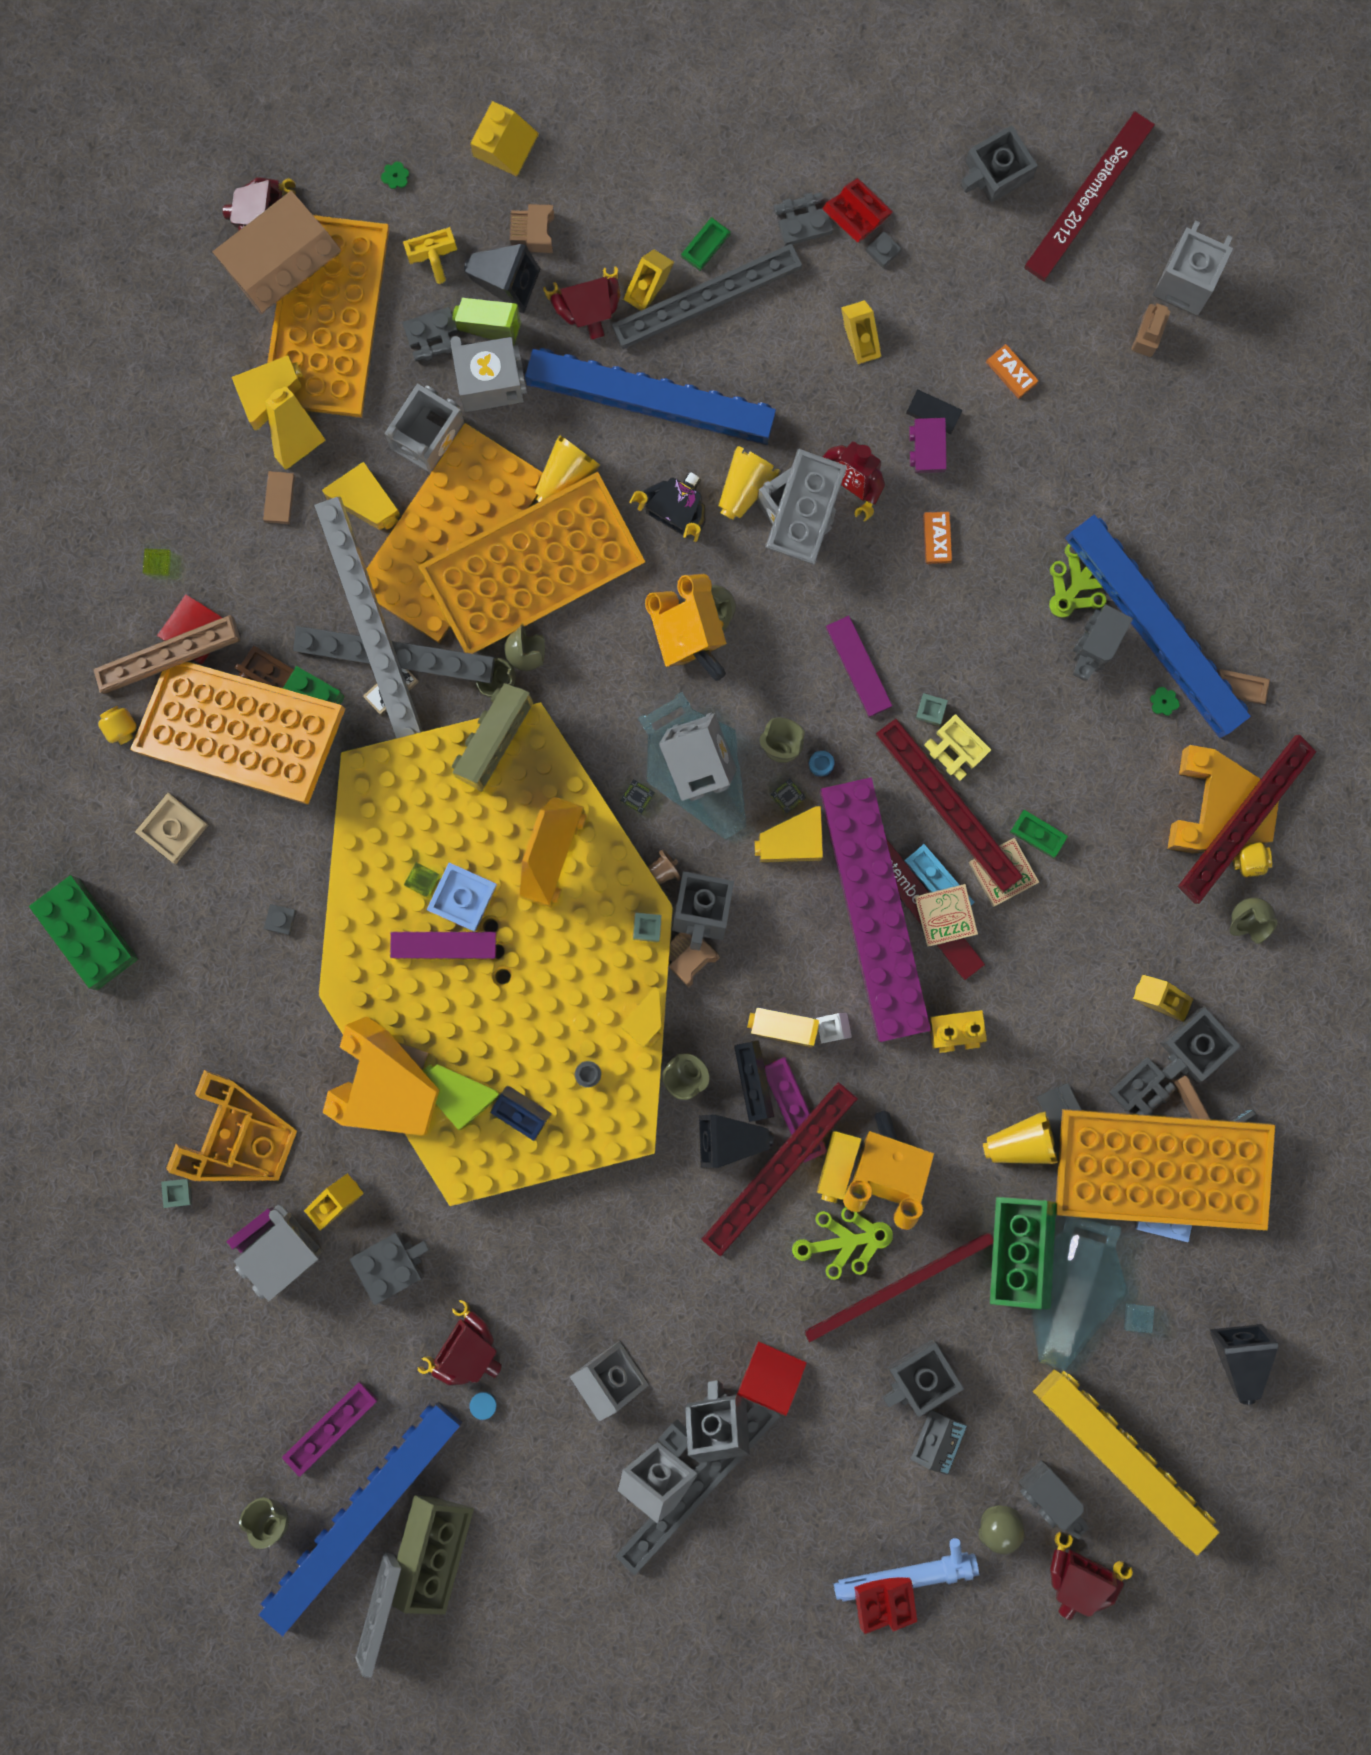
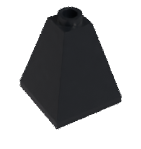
[464,244,541,313]
[699,1115,773,1168]
[1210,1324,1278,1405]

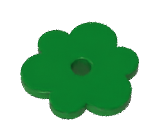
[381,161,409,189]
[1150,687,1180,716]

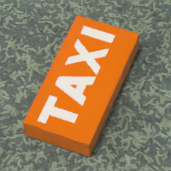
[986,344,1039,399]
[923,512,952,564]

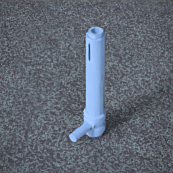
[834,1538,979,1602]

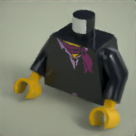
[629,472,706,542]

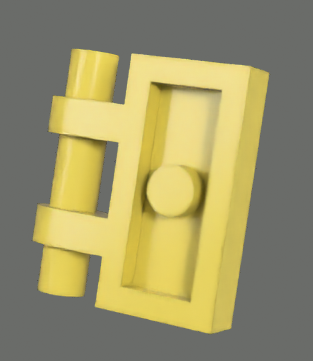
[924,714,991,781]

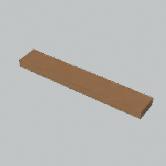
[93,615,241,694]

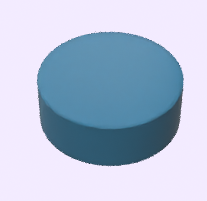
[809,751,835,777]
[470,1392,497,1420]

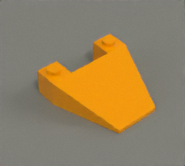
[1167,745,1279,853]
[520,797,587,908]
[323,1016,440,1136]
[166,1070,297,1181]

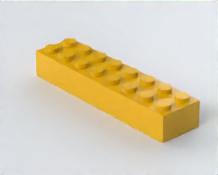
[1033,1369,1219,1556]

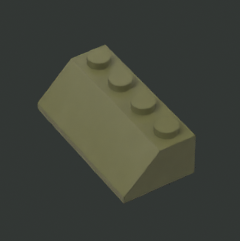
[452,683,533,792]
[391,1495,474,1614]

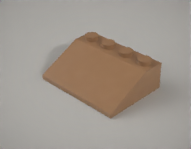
[212,191,341,315]

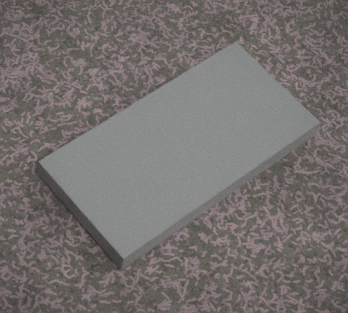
[765,449,847,565]
[355,1552,401,1678]

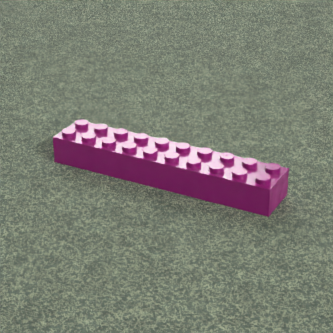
[820,777,931,1042]

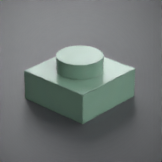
[915,693,948,726]
[633,913,661,942]
[161,1179,192,1208]

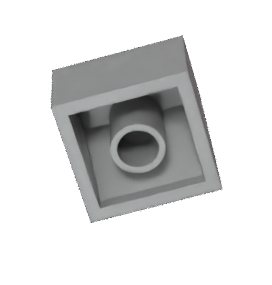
[570,1341,649,1421]
[618,1442,697,1524]

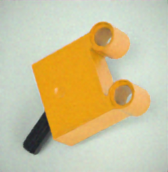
[645,574,727,681]
[843,1111,934,1230]

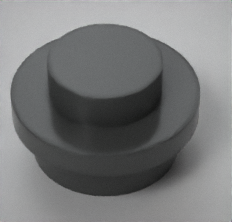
[575,1061,601,1088]

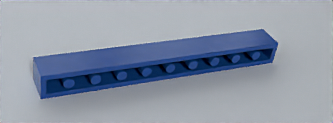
[525,348,776,445]
[1065,514,1251,738]
[259,1402,462,1637]

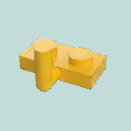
[403,227,457,284]

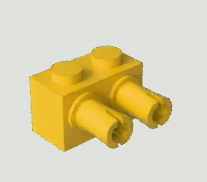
[928,1010,987,1053]

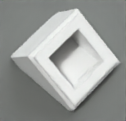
[816,1012,852,1043]

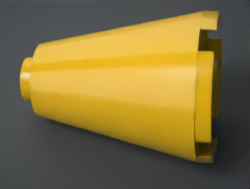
[535,435,600,502]
[718,446,781,520]
[983,1111,1058,1164]

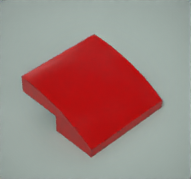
[823,178,893,243]
[157,595,222,665]
[737,1341,807,1416]
[854,1577,917,1634]

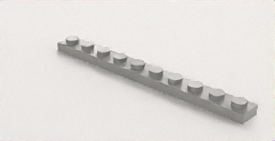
[315,496,423,738]

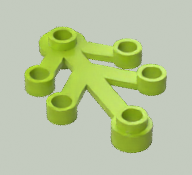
[1049,544,1106,618]
[792,1207,893,1280]

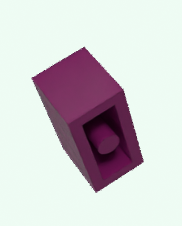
[909,418,946,473]

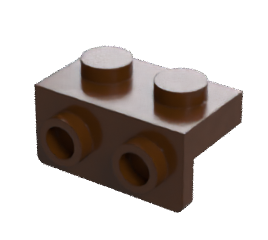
[235,645,294,688]

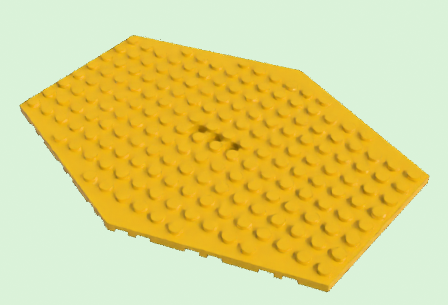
[319,702,673,1206]

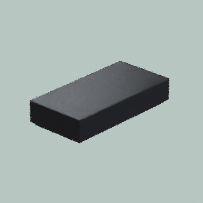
[906,389,963,434]

